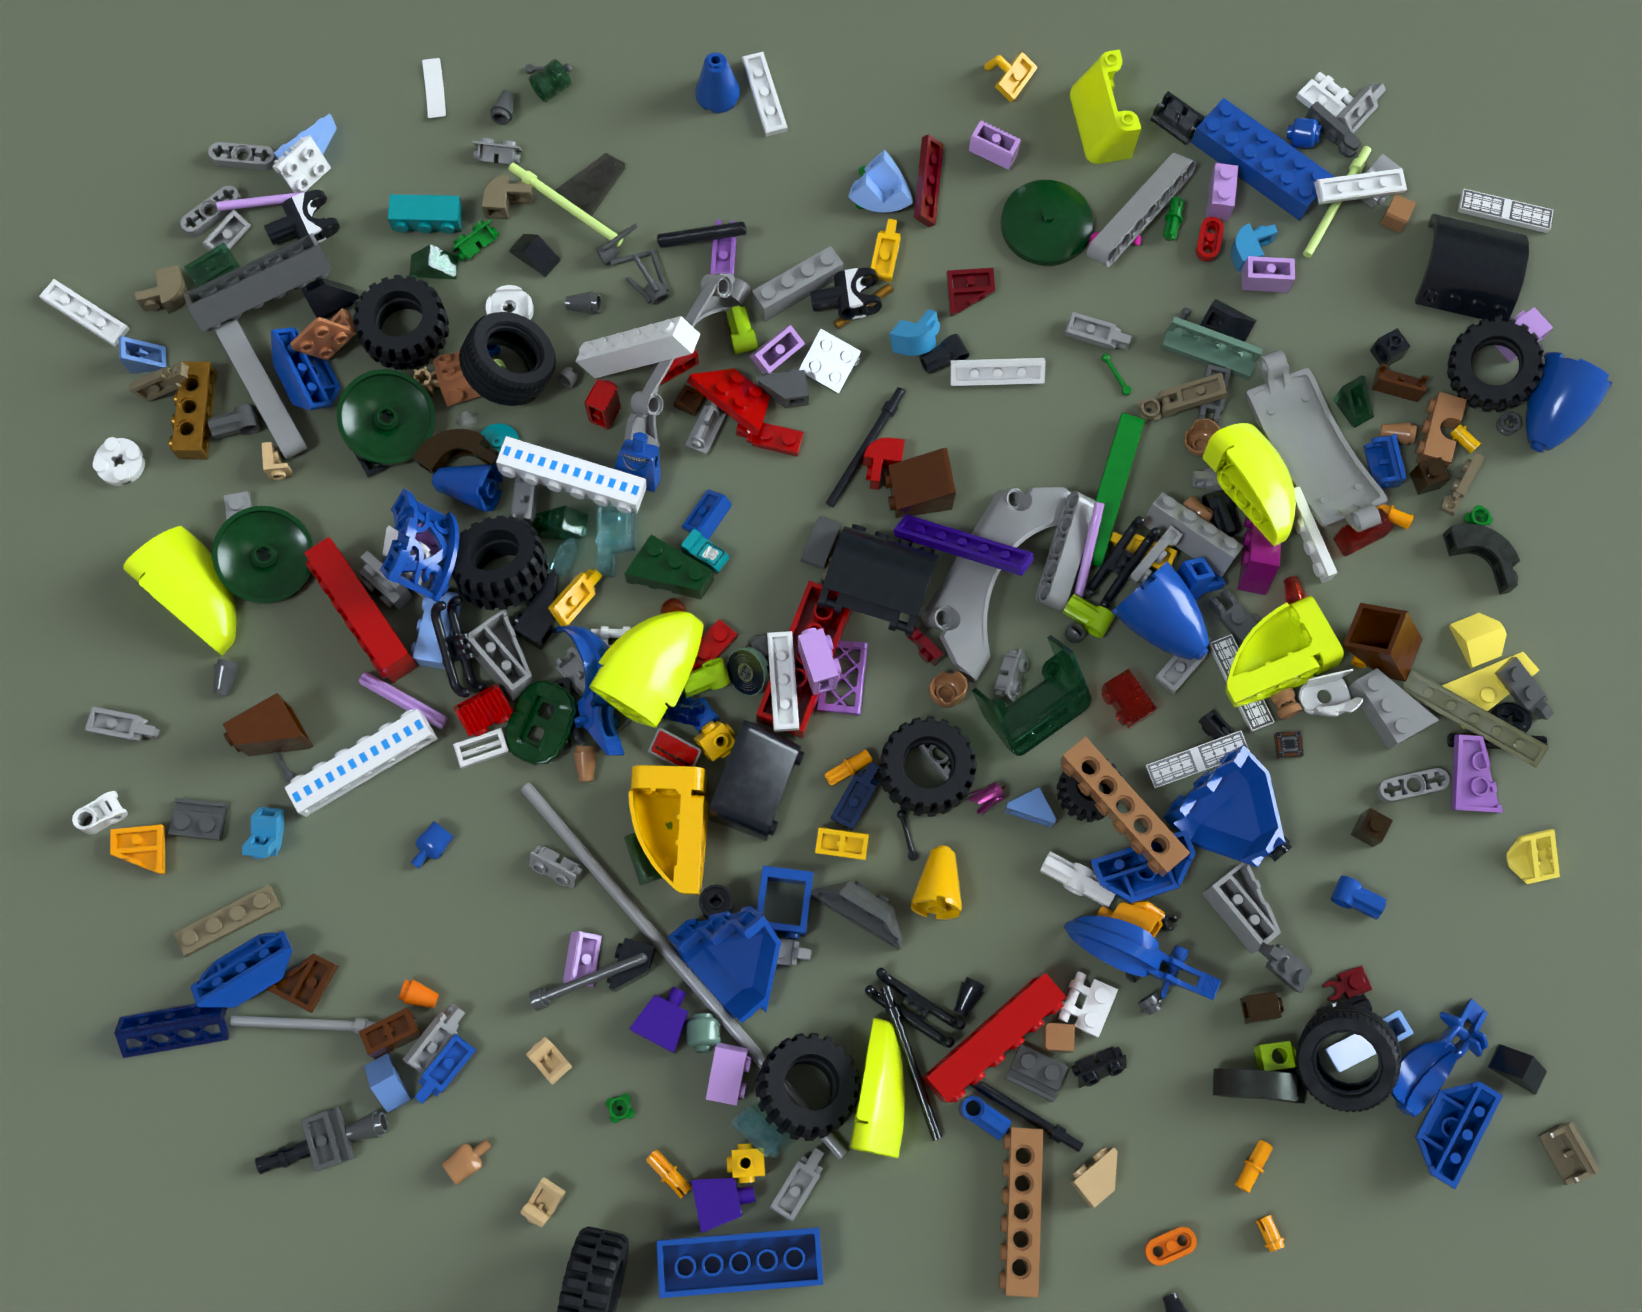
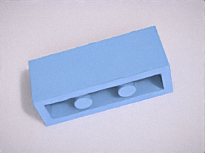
[411,591,462,670]

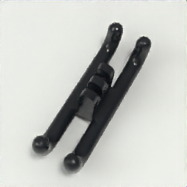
[1084,516,1161,609]
[431,596,486,698]
[865,968,965,1048]

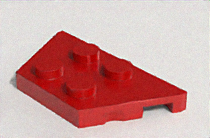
[687,368,770,436]

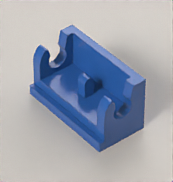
[1363,434,1406,489]

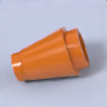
[398,979,439,1009]

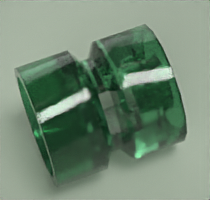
[528,59,572,103]

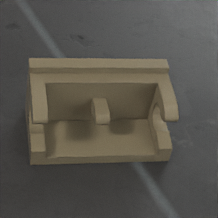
[1538,1122,1600,1185]

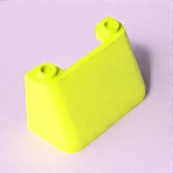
[1070,49,1141,164]

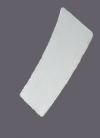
[422,58,446,118]

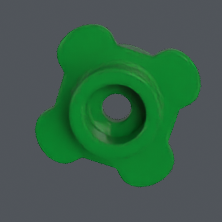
[1464,505,1493,526]
[605,1093,635,1124]

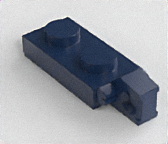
[830,762,879,831]

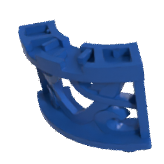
[380,488,459,602]

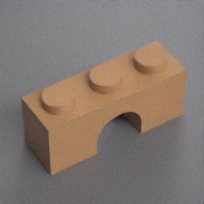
[1415,391,1467,468]

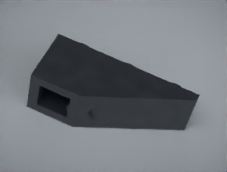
[513,568,559,650]

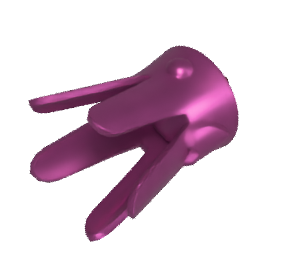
[969,782,1006,815]

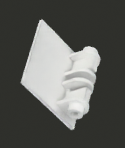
[272,135,331,193]
[799,329,861,393]

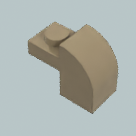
[482,175,534,219]
[134,265,188,314]

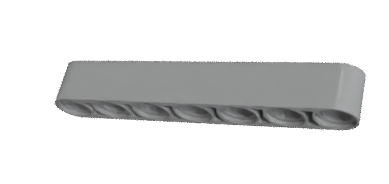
[1087,153,1196,267]
[215,319,308,460]

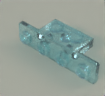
[596,504,635,578]

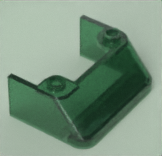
[972,635,1092,756]

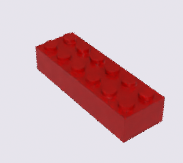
[304,536,418,683]
[756,580,852,739]
[922,973,1066,1103]

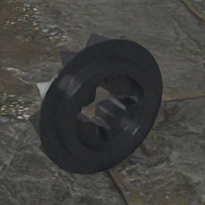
[1491,703,1532,733]

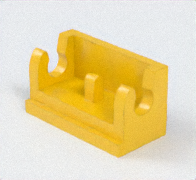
[815,827,869,860]

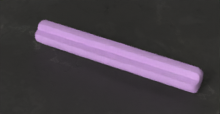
[359,672,448,729]

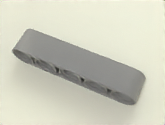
[1036,491,1096,611]

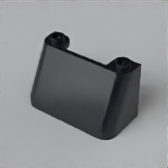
[709,720,804,841]

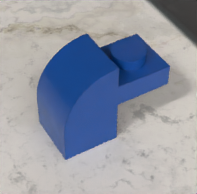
[1177,557,1226,600]

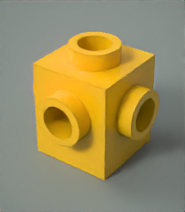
[693,721,735,761]
[727,1143,765,1183]

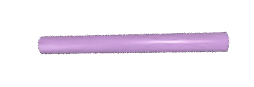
[216,191,308,211]
[1074,502,1105,599]

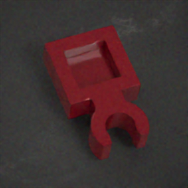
[906,626,943,666]
[1321,966,1373,1001]

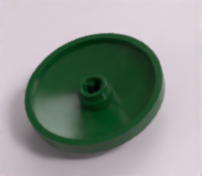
[1001,180,1093,266]
[337,369,436,465]
[212,506,314,604]

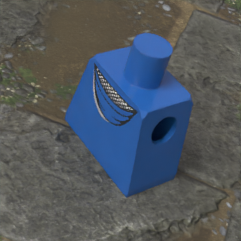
[614,432,661,492]

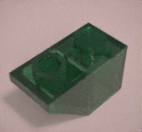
[533,505,588,541]

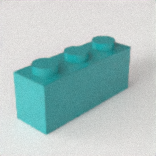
[388,194,463,234]

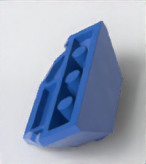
[271,327,341,410]
[1090,830,1196,904]
[190,931,293,1007]
[1415,1081,1503,1189]

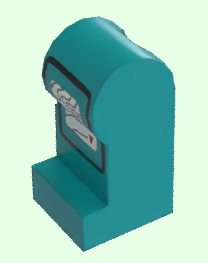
[681,529,730,574]

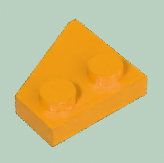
[110,824,165,875]

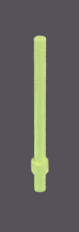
[1303,146,1371,258]
[508,162,623,246]

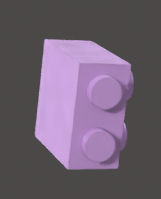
[798,628,841,696]

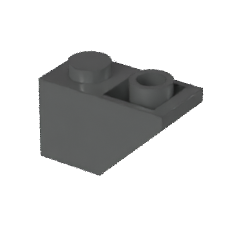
[758,369,809,408]

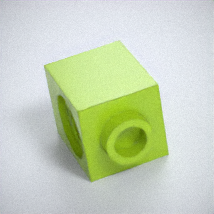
[1253,1041,1296,1071]

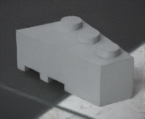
[465,610,532,701]
[1348,668,1439,750]
[1202,862,1281,954]

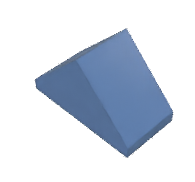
[118,336,167,374]
[1004,788,1056,828]
[364,1053,412,1113]

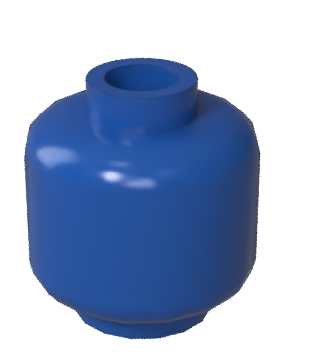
[1287,118,1322,149]

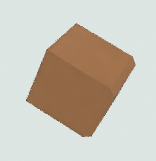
[1380,194,1416,233]
[1042,1023,1075,1053]

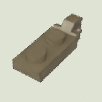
[129,362,189,402]
[1439,453,1485,516]

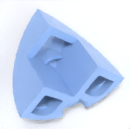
[848,150,913,212]

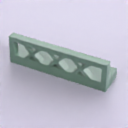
[1161,316,1263,380]

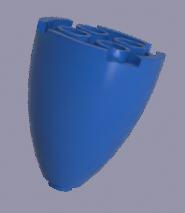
[1526,352,1613,453]
[1112,562,1209,660]

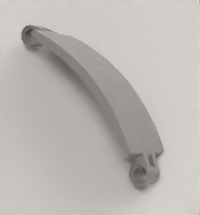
[1246,350,1388,532]

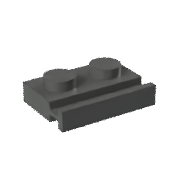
[168,798,228,841]
[1005,1044,1068,1102]
[301,1106,355,1172]

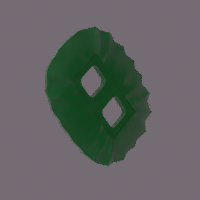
[505,680,577,765]

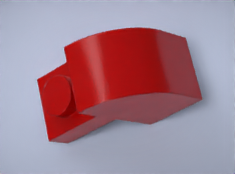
[863,437,905,490]

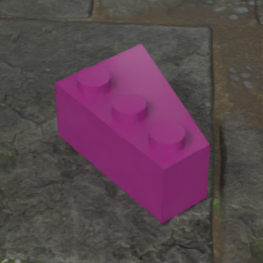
[1237,516,1281,595]

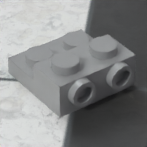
[359,550,412,611]

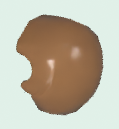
[1184,418,1220,457]
[928,670,968,708]

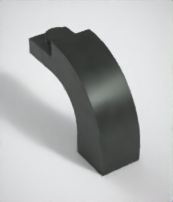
[1443,524,1520,594]
[1213,1068,1306,1104]

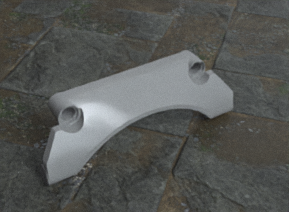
[624,273,751,448]
[922,487,1071,683]

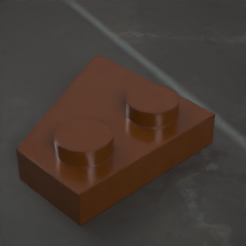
[267,953,339,1013]

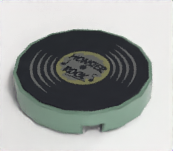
[727,647,770,696]

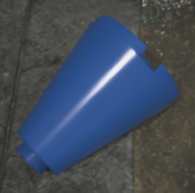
[695,53,740,114]
[432,464,503,512]

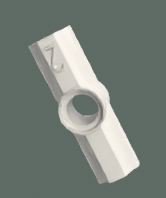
[1039,851,1115,908]

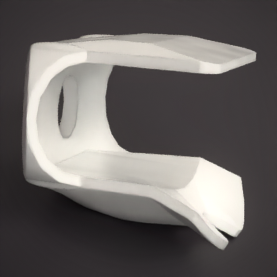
[1299,669,1363,717]

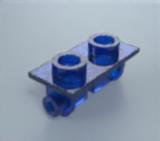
[662,698,705,727]

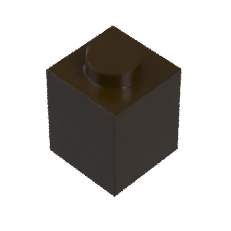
[1410,457,1450,495]
[1351,808,1393,847]
[1240,991,1284,1024]

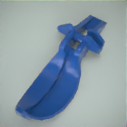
[554,625,625,756]
[1064,916,1221,1000]
[1391,998,1488,1117]

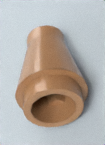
[1380,422,1417,446]
[573,746,598,782]

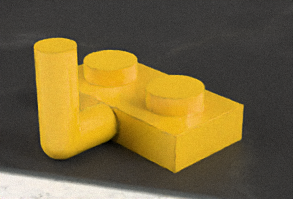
[984,52,1038,102]

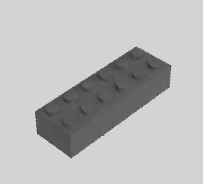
[183,233,332,332]

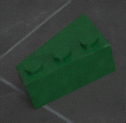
[624,534,714,599]

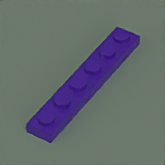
[893,514,1034,576]

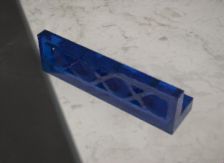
[114,1004,230,1058]

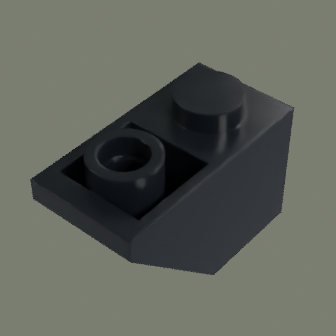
[301,278,359,318]
[1200,299,1257,342]
[607,938,656,992]

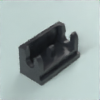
[1150,91,1204,145]

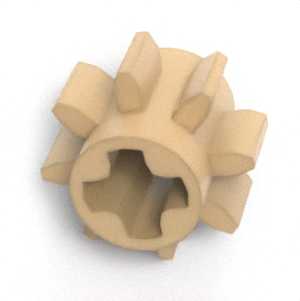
[413,367,440,396]

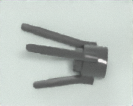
[595,223,656,267]
[626,250,670,305]

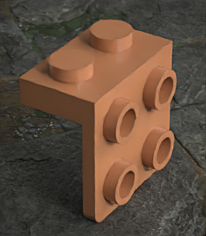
[290,308,356,361]
[433,351,480,407]

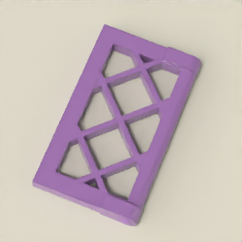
[817,641,868,716]

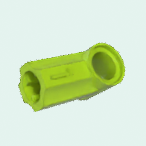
[726,306,758,355]
[1062,594,1115,638]
[683,658,731,698]

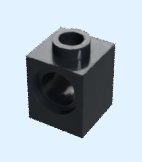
[1370,328,1411,367]

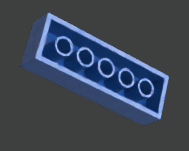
[1191,98,1334,221]
[656,1227,824,1298]

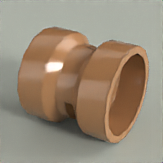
[1269,688,1303,720]

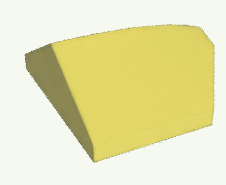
[1448,613,1507,669]
[1506,829,1560,884]

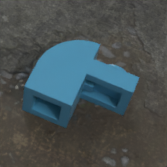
[1230,223,1278,272]
[889,309,940,356]
[242,807,284,859]

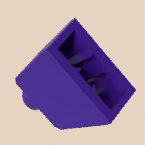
[630,987,689,1054]
[691,1178,756,1233]

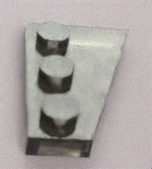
[555,153,626,216]

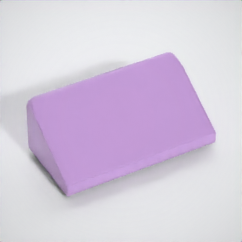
[563,931,602,987]

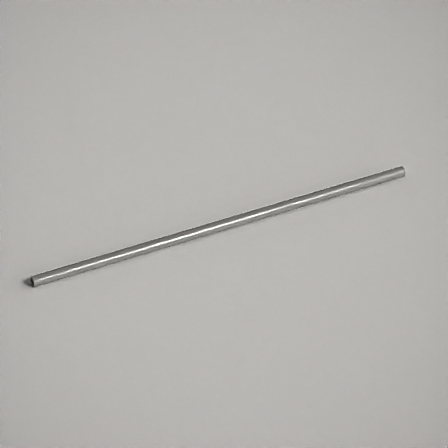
[520,782,848,1160]

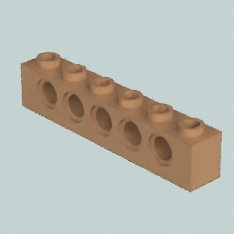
[1059,736,1190,877]
[999,1127,1043,1298]

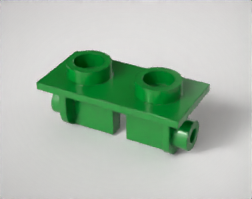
[451,219,499,262]

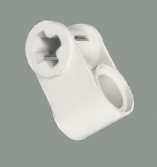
[72,791,128,835]

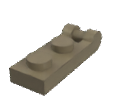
[1158,373,1228,417]

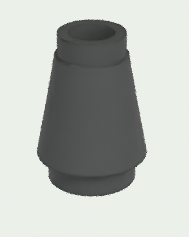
[490,90,515,125]
[565,291,601,315]
[213,659,239,696]
[346,1111,389,1141]

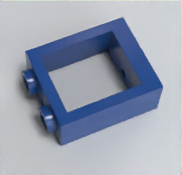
[757,866,814,940]

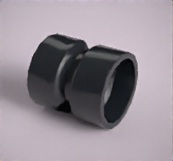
[699,884,733,920]

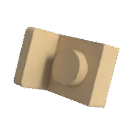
[262,442,293,480]

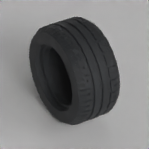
[459,312,556,406]
[1295,1005,1401,1112]

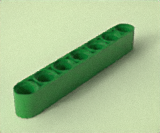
[1081,412,1145,567]

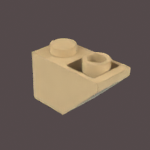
[1070,1147,1118,1208]

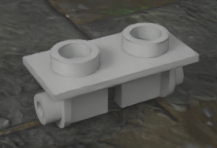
[473,138,523,165]
[685,403,726,455]
[994,649,1029,703]
[529,846,583,889]

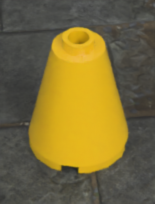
[911,845,962,920]

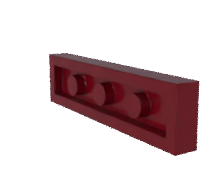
[914,134,944,227]

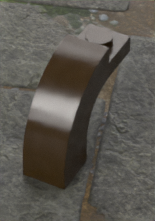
[412,429,499,474]

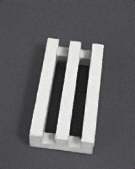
[453,728,509,769]

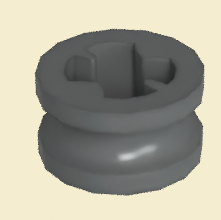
[1496,412,1521,436]

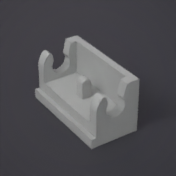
[511,477,540,528]
[556,646,585,698]

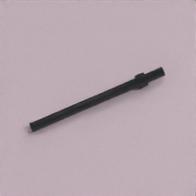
[826,387,905,508]
[880,986,942,1141]
[969,1081,1084,1153]

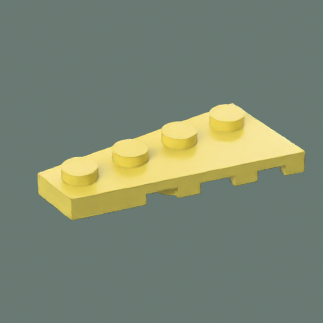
[1442,652,1540,729]

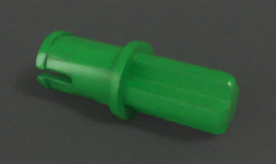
[1163,197,1185,241]

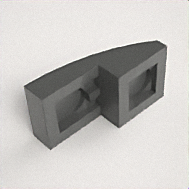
[800,516,842,570]

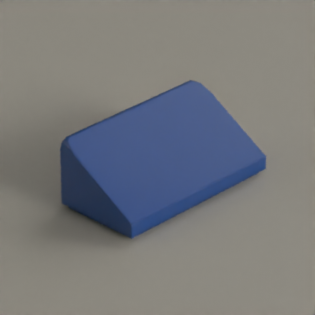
[682,489,732,540]

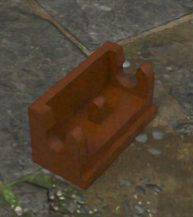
[1372,363,1428,402]
[358,1008,423,1059]

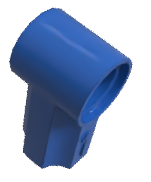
[1330,875,1387,920]
[959,1096,1012,1141]

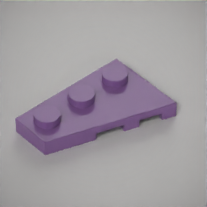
[1451,734,1503,813]

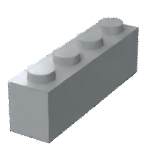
[752,246,843,321]
[1143,492,1243,577]

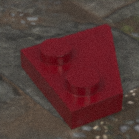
[946,268,995,317]

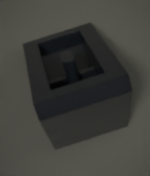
[509,234,560,277]
[1488,1044,1547,1095]

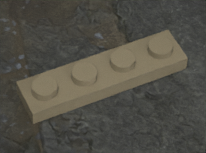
[174,884,281,957]

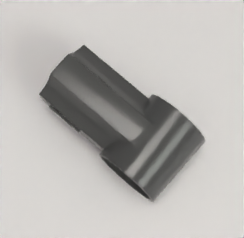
[208,404,260,439]

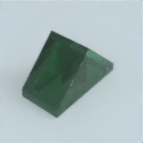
[409,244,458,279]
[1333,375,1374,428]

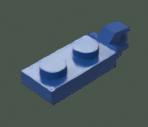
[414,1034,476,1104]

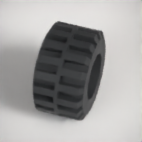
[1057,758,1122,822]

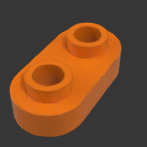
[1144,1227,1197,1266]

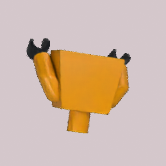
[1097,901,1178,983]

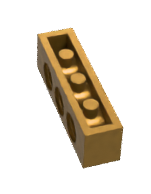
[169,361,217,459]

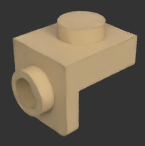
[526,1037,572,1085]
[520,1177,566,1227]

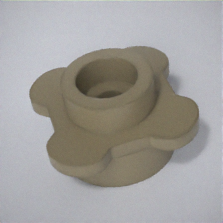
[1136,398,1162,422]

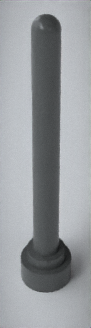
[529,953,647,1011]

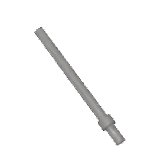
[230,1016,377,1034]

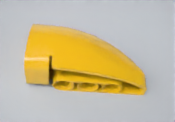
[629,765,709,895]

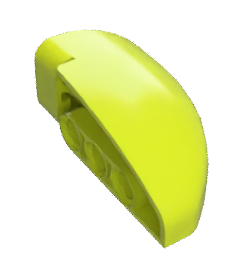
[1202,423,1296,546]
[123,526,236,656]
[1225,596,1344,707]
[589,611,704,728]
[849,1017,905,1158]

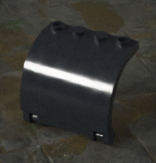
[1415,214,1529,321]
[817,524,939,637]

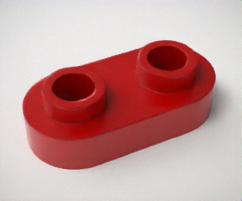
[1195,217,1224,262]

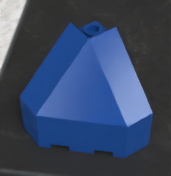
[1163,745,1285,867]
[667,906,781,1023]

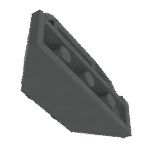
[811,881,903,950]

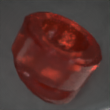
[660,598,686,614]

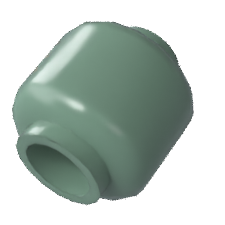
[686,1013,721,1053]

